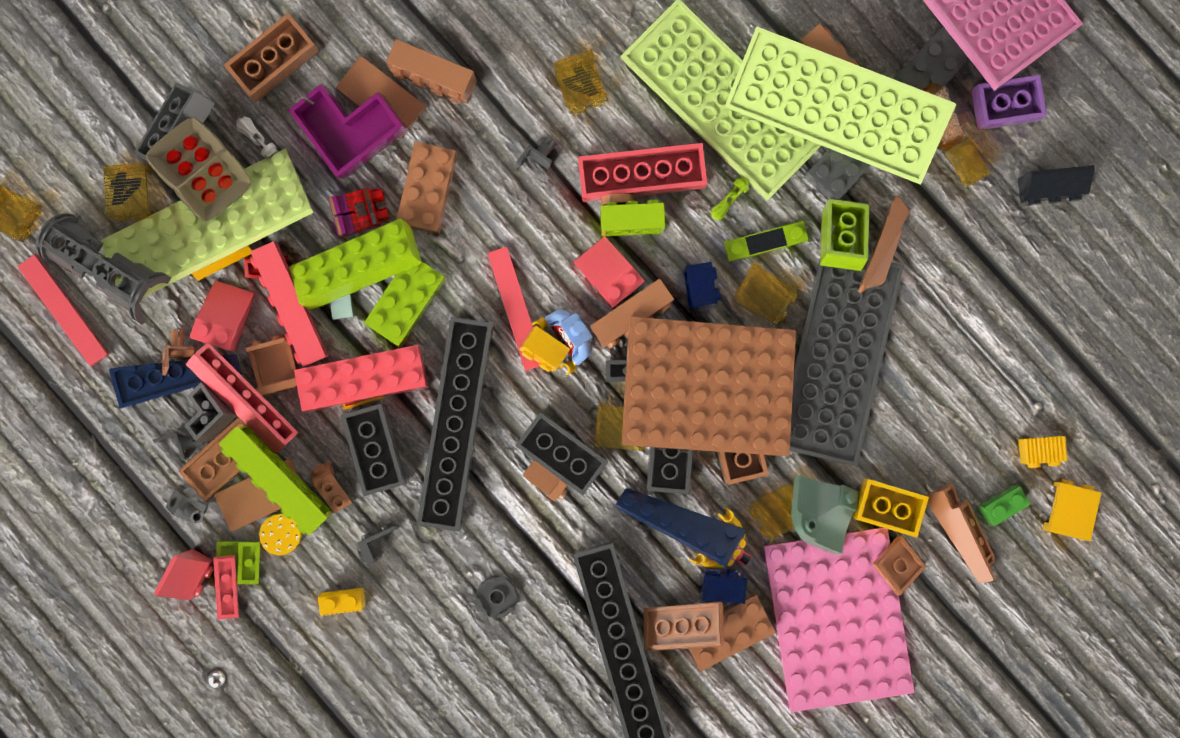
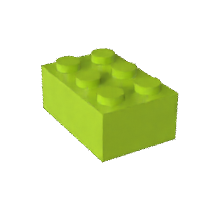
[820,199,869,271]
[600,200,665,237]

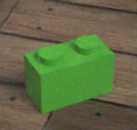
[977,485,1031,526]

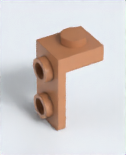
[523,460,568,502]
[311,461,352,513]

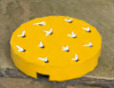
[259,514,302,556]

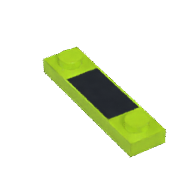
[723,221,809,263]

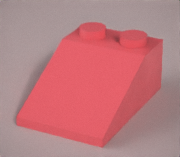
[573,236,645,310]
[189,280,255,352]
[154,549,214,600]

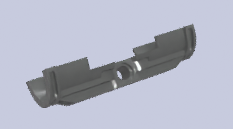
[36,213,172,325]

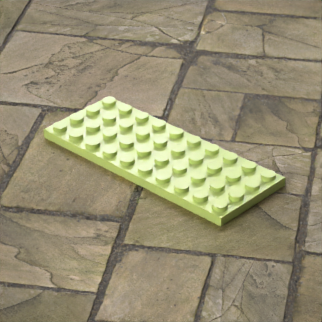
[621,0,822,201]
[725,27,956,185]
[100,148,314,297]

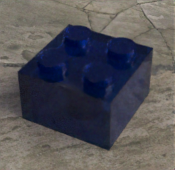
[683,262,720,311]
[699,567,747,604]

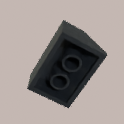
[1018,165,1095,206]

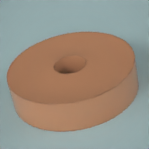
[601,194,634,206]

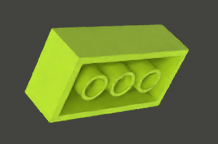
[364,262,447,347]

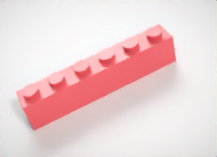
[250,241,329,367]
[186,343,299,454]

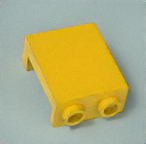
[1043,479,1102,541]

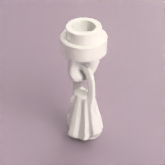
[236,117,278,159]

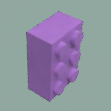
[971,75,1047,130]

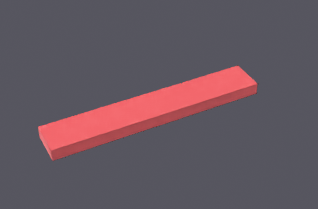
[487,247,540,371]
[17,254,109,366]

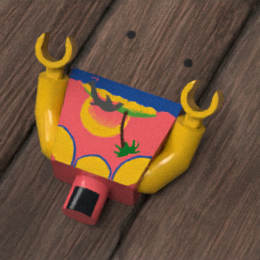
[689,507,752,568]

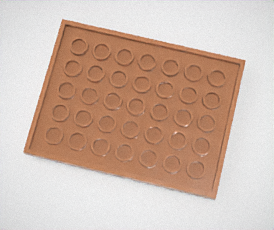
[621,317,796,456]

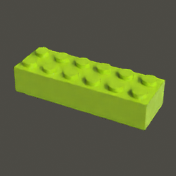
[289,218,422,311]
[219,424,334,535]

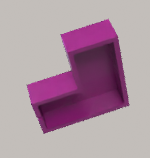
[289,84,409,179]

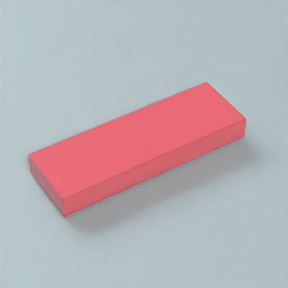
[213,555,239,620]

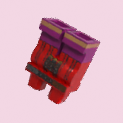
[328,188,391,238]

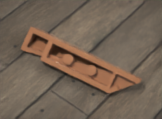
[858,195,910,293]

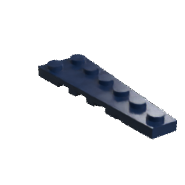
[109,354,242,409]
[615,488,746,567]

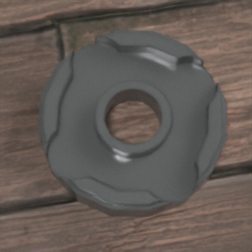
[476,576,518,618]

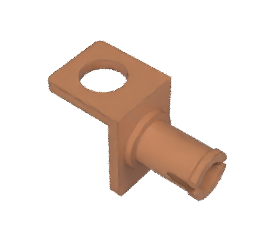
[162,329,194,376]

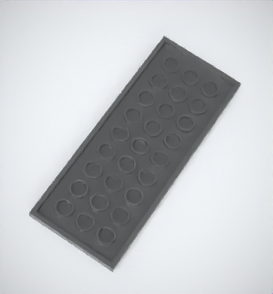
[790,257,904,467]

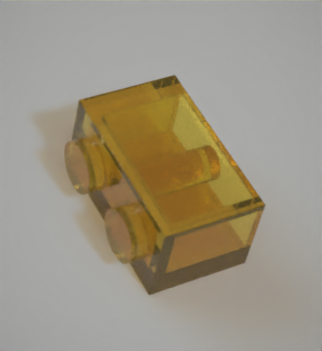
[945,138,990,188]

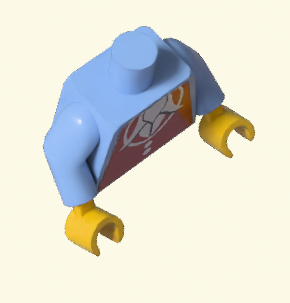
[532,309,592,375]

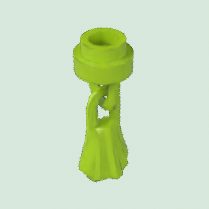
[711,176,750,220]

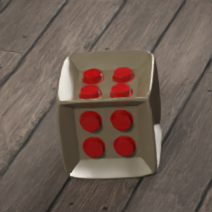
[146,117,251,222]

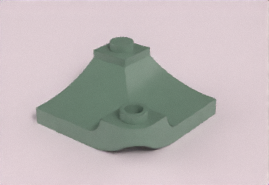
[791,475,858,555]

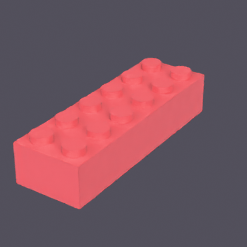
[578,143,707,202]
[294,345,429,412]

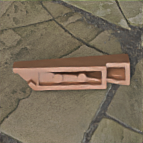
[925,483,995,583]

